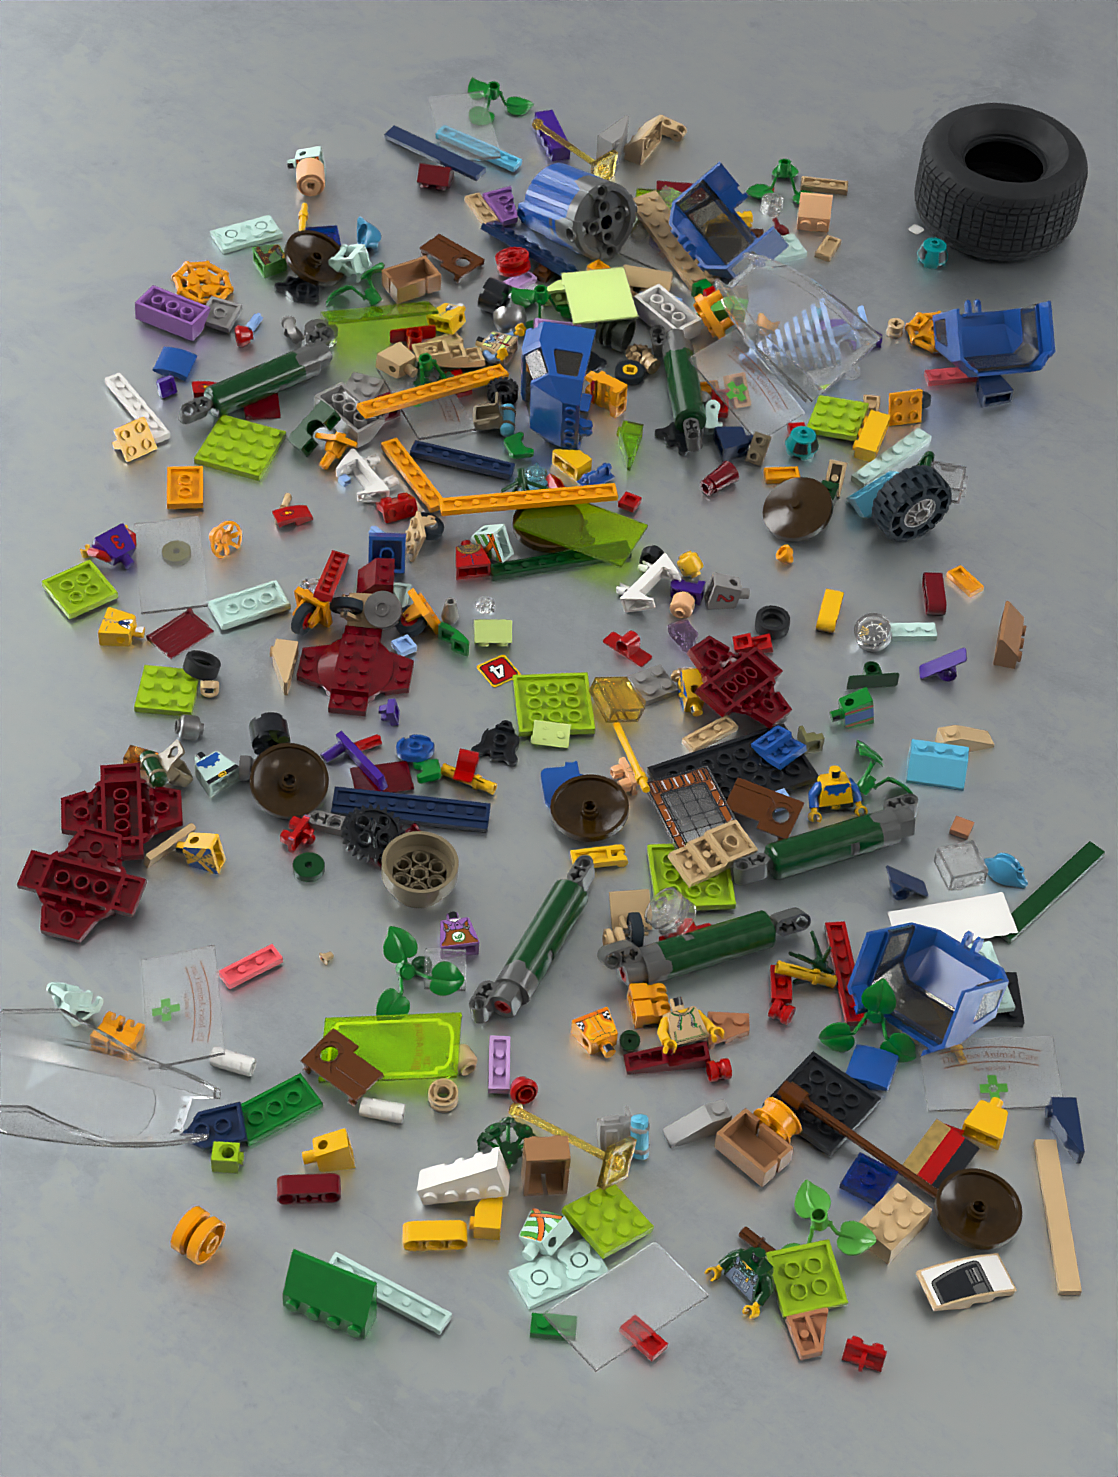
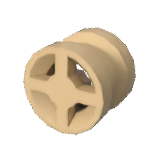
[886,318,904,339]
[639,353,661,374]

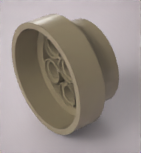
[381,831,459,908]

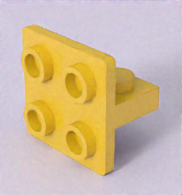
[112,417,157,462]

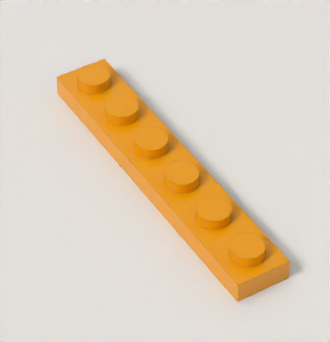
[381,437,443,513]

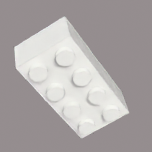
[633,284,702,340]

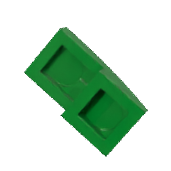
[438,622,469,657]

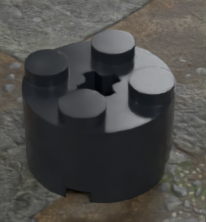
[477,277,512,314]
[249,712,290,755]

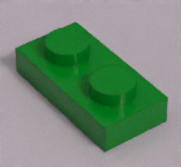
[530,1313,577,1342]

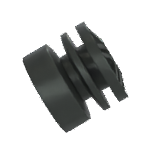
[595,318,636,352]

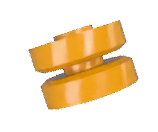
[170,1206,226,1265]

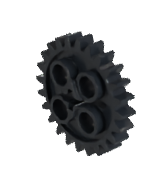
[341,804,406,864]

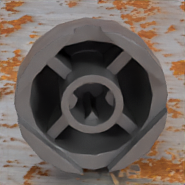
[493,304,527,333]

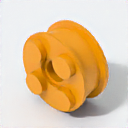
[753,1097,802,1143]

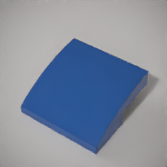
[152,347,198,381]
[751,725,807,770]
[846,1044,899,1091]

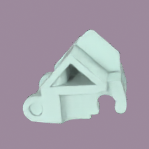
[328,244,372,283]
[47,982,104,1027]

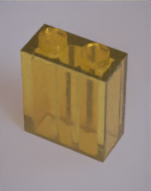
[589,677,645,723]

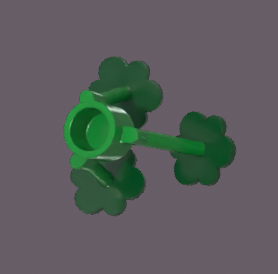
[413,353,454,387]

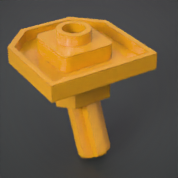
[315,432,358,470]

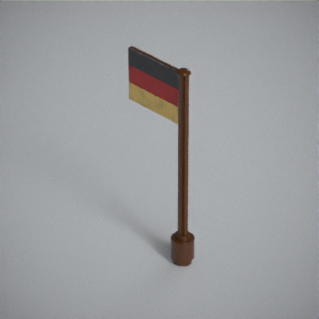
[777,1080,980,1199]

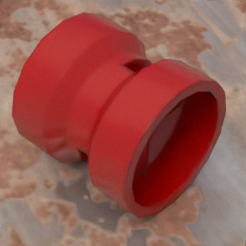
[768,998,796,1026]
[706,1058,732,1082]

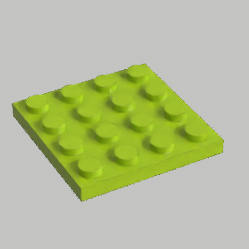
[194,415,286,481]
[513,672,595,737]
[647,843,736,912]

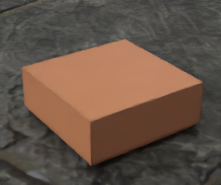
[949,816,974,840]

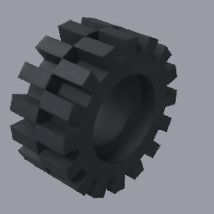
[487,377,518,405]

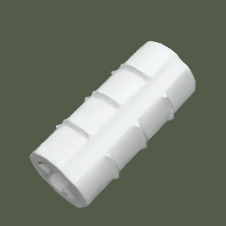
[210,1047,257,1077]
[359,1097,405,1124]

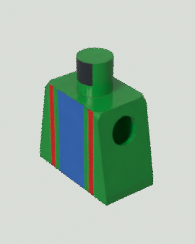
[829,687,874,729]

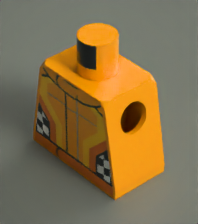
[571,1007,618,1058]

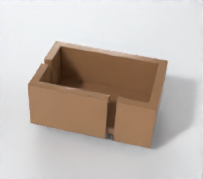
[382,256,441,304]
[714,1108,794,1187]
[521,1135,571,1196]

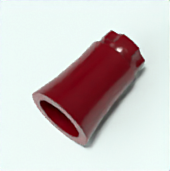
[700,461,739,496]

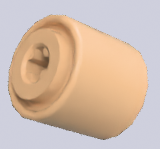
[296,158,325,196]

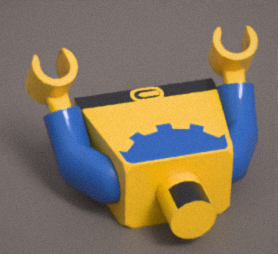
[807,765,868,822]

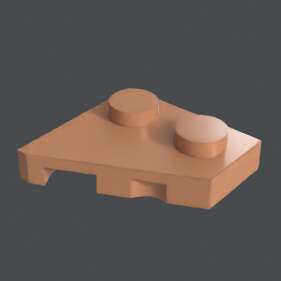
[707,1011,750,1049]
[785,1307,828,1360]

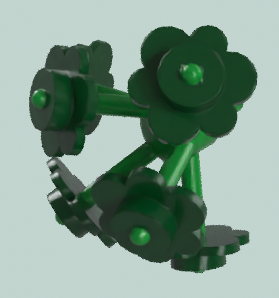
[477,1117,536,1169]

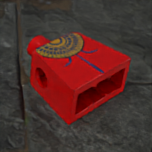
[455,540,491,580]

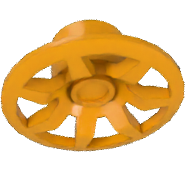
[209,521,242,559]

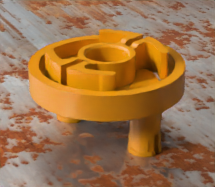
[693,289,737,341]

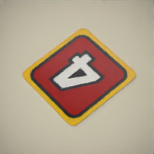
[477,655,521,687]

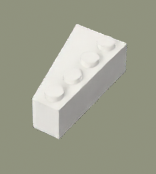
[417,1147,510,1205]

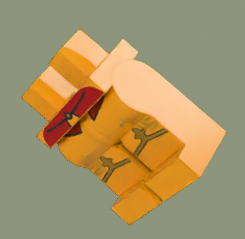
[585,371,628,418]

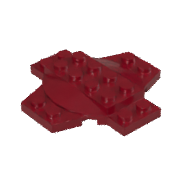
[296,625,414,717]
[687,635,792,729]
[61,763,183,861]
[17,825,147,943]

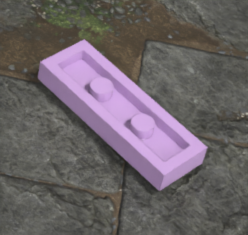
[488,1036,511,1094]

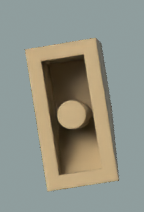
[825,459,847,497]

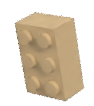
[859,1183,932,1264]

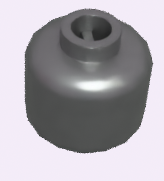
[174,714,204,741]

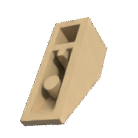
[270,639,299,695]
[935,725,994,752]

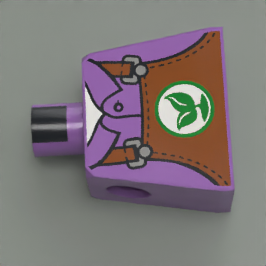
[440,912,479,959]

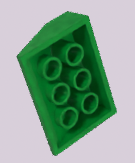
[282,1249,377,1339]

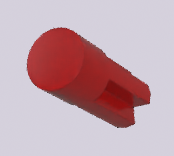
[354,734,382,752]

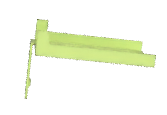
[530,720,571,748]

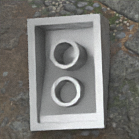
[596,115,629,169]

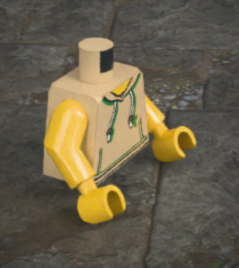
[657,997,724,1054]

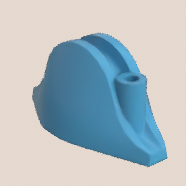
[357,216,382,249]
[979,853,1028,889]

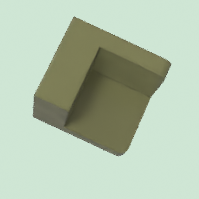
[797,725,825,754]

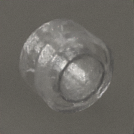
[760,193,784,217]

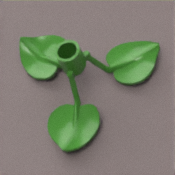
[781,1179,877,1256]

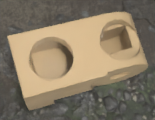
[662,116,687,142]

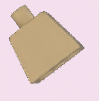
[376,342,418,379]

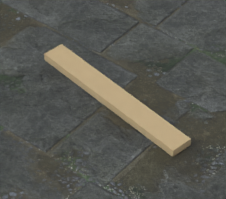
[1034,1139,1082,1295]

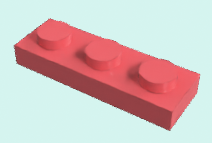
[924,366,977,386]
[218,944,283,990]

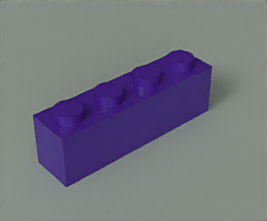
[532,110,571,162]

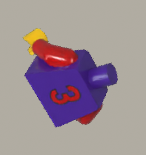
[80,523,137,569]

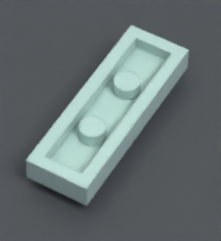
[889,623,937,641]

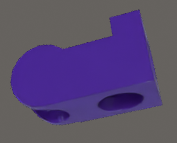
[670,579,706,605]

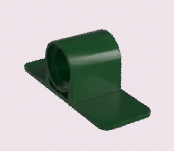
[847,661,900,689]

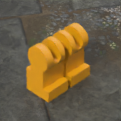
[627,983,671,1029]
[90,1011,145,1061]

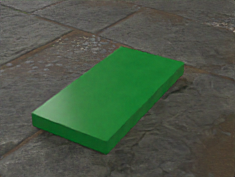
[241,1073,323,1147]

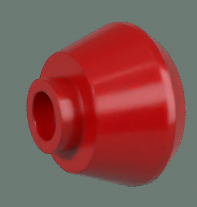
[234,325,253,348]
[510,1076,538,1104]

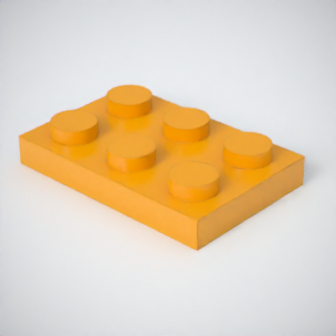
[167,466,203,509]

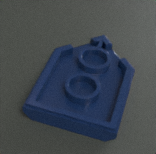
[180,1102,248,1151]

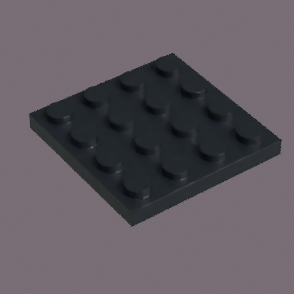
[762,1051,881,1157]

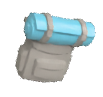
[596,1106,650,1160]

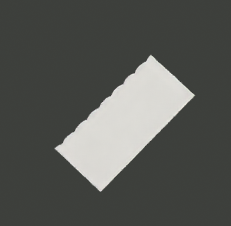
[887,892,1018,949]

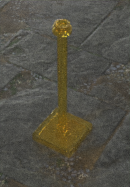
[532,118,618,180]
[508,1103,637,1190]

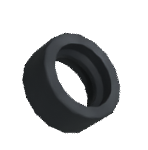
[755,605,790,640]
[183,650,221,681]

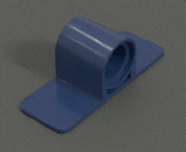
[886,865,928,900]

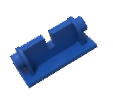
[577,463,615,486]

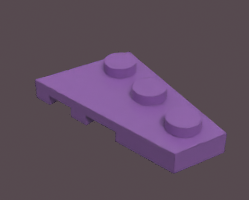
[482,186,518,226]

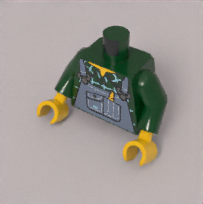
[705,1247,774,1319]

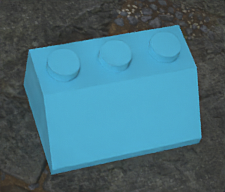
[846,471,900,519]
[906,739,969,791]

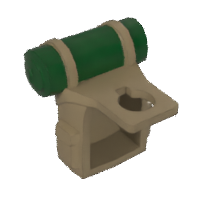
[139,740,193,787]

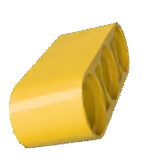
[816,588,844,633]
[402,1220,468,1251]

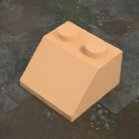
[797,192,833,232]

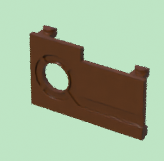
[419,234,485,284]
[725,777,804,841]
[300,1028,384,1107]

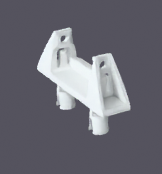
[336,448,399,503]
[616,553,681,612]

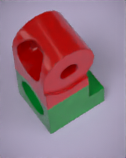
[691,278,717,297]

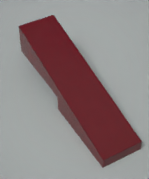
[623,1041,711,1075]

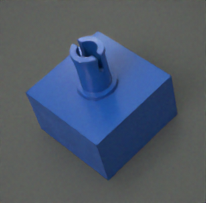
[368,532,406,574]

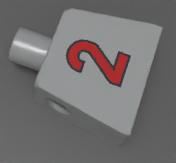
[704,572,750,610]

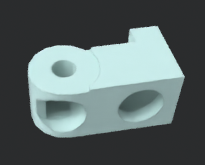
[704,400,723,435]

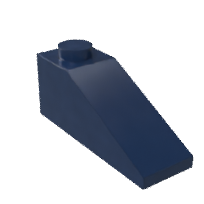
[1045,1097,1085,1163]

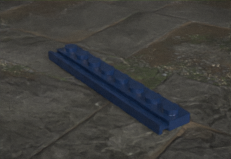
[480,221,584,276]
[331,786,491,832]

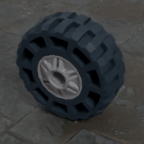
[872,465,952,542]

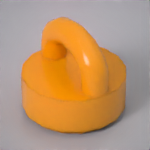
[776,545,793,564]

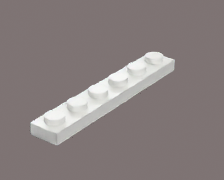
[105,373,171,443]

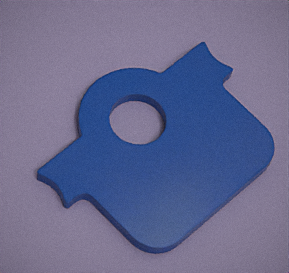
[540,761,583,808]

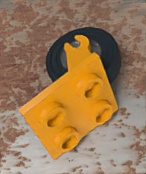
[888,388,931,426]

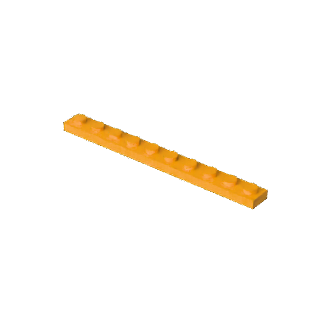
[356,364,509,419]
[439,483,618,516]

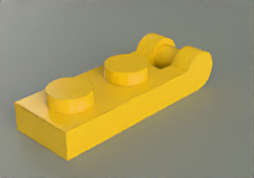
[570,844,628,868]

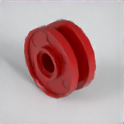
[495,247,531,277]

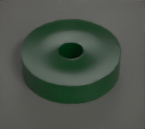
[292,852,325,882]

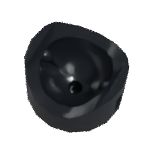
[639,545,664,564]

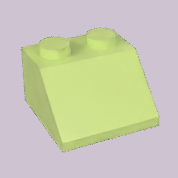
[473,619,512,646]

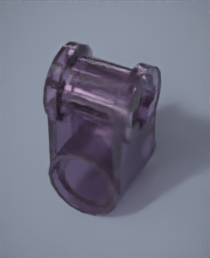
[668,619,698,653]

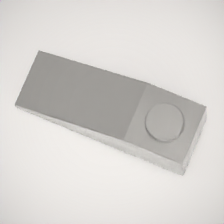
[662,1099,732,1148]

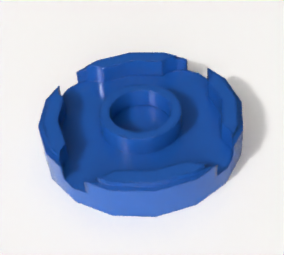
[396,734,435,762]

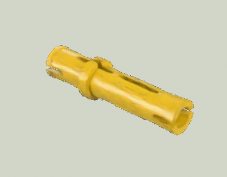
[441,763,497,795]
[775,960,837,988]

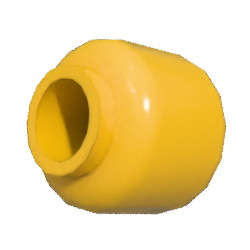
[677,550,704,579]

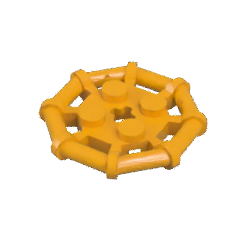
[172,260,234,305]
[904,311,941,354]

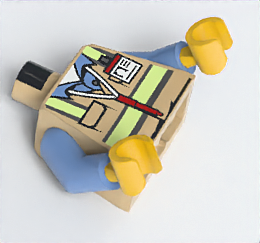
[475,323,526,367]

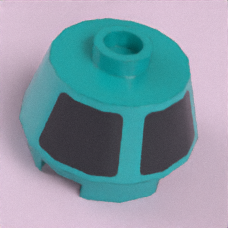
[917,237,949,269]
[785,426,819,460]

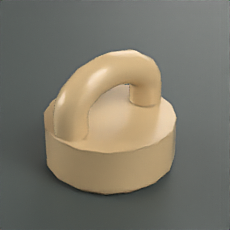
[200,681,219,698]

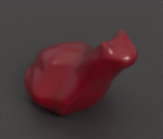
[772,217,789,236]

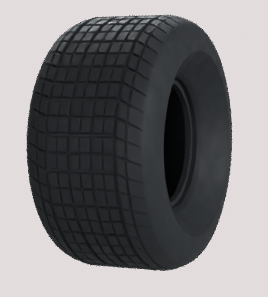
[914,103,1088,261]

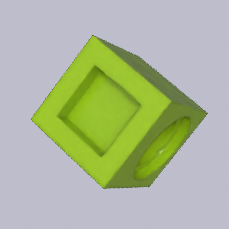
[211,1141,244,1173]

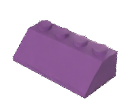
[135,285,210,341]

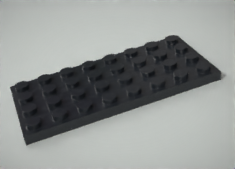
[647,723,819,827]

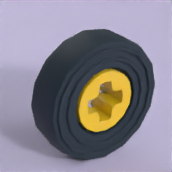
[615,360,645,385]

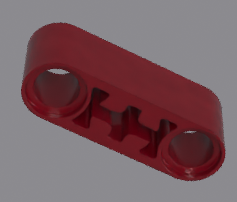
[922,572,947,615]
[277,1173,341,1205]

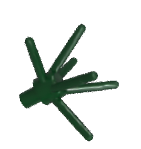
[501,468,548,493]
[788,931,834,983]

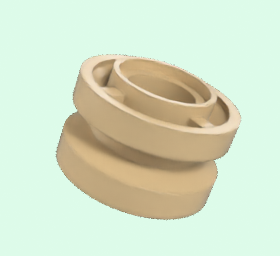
[602,927,626,957]
[428,1078,458,1113]

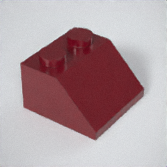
[417,163,454,191]
[356,558,395,594]

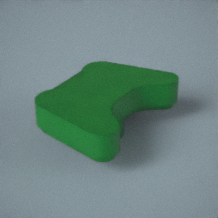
[504,432,534,459]
[413,759,442,784]

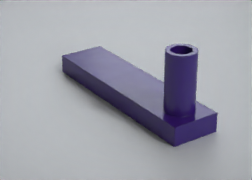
[320,730,388,791]

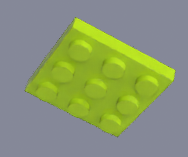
[807,395,869,441]
[41,560,118,620]
[134,665,200,716]
[561,1181,654,1259]
[765,1239,848,1319]

